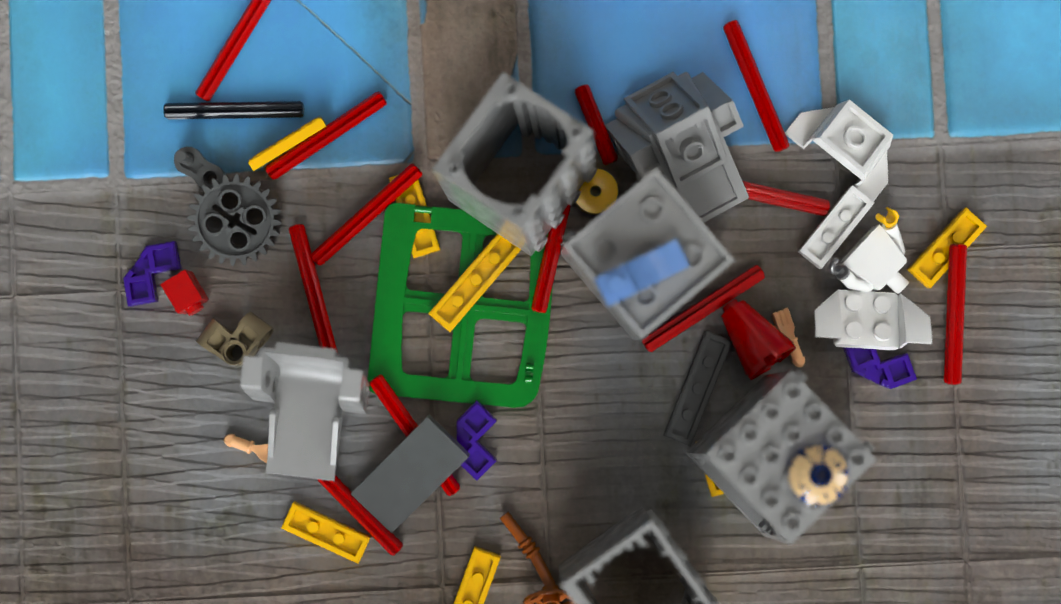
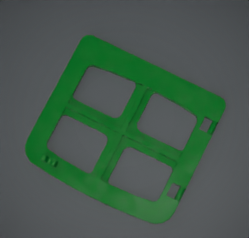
[367,203,553,408]

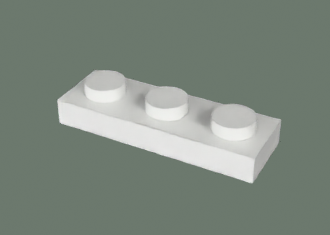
[797,185,874,269]

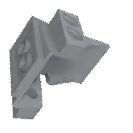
[605,72,749,223]
[240,342,370,482]

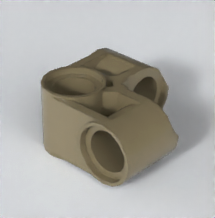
[196,312,274,366]

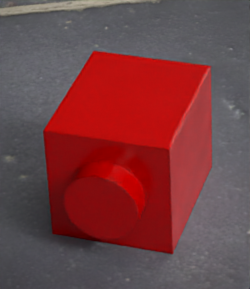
[160,269,209,316]

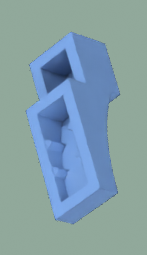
[594,239,690,307]

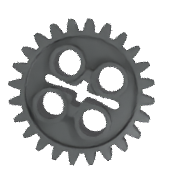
[187,174,282,266]

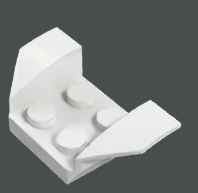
[785,100,893,202]
[814,289,932,350]

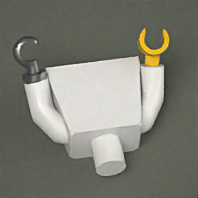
[829,207,909,294]

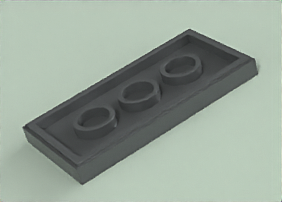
[351,415,470,533]

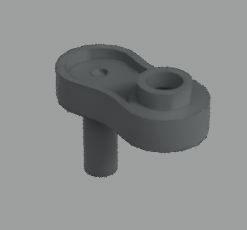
[174,146,225,189]

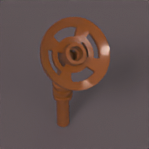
[500,511,574,604]

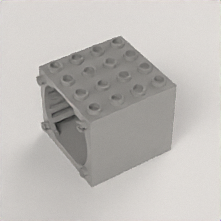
[432,72,597,256]
[561,168,735,341]
[686,370,877,545]
[558,506,719,604]

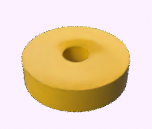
[575,169,618,215]

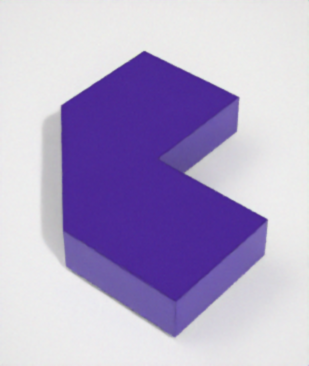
[123,241,181,307]
[843,347,917,389]
[457,400,497,481]

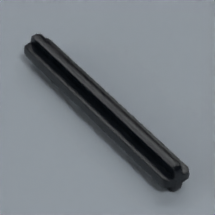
[163,101,304,119]

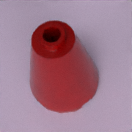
[721,299,796,380]

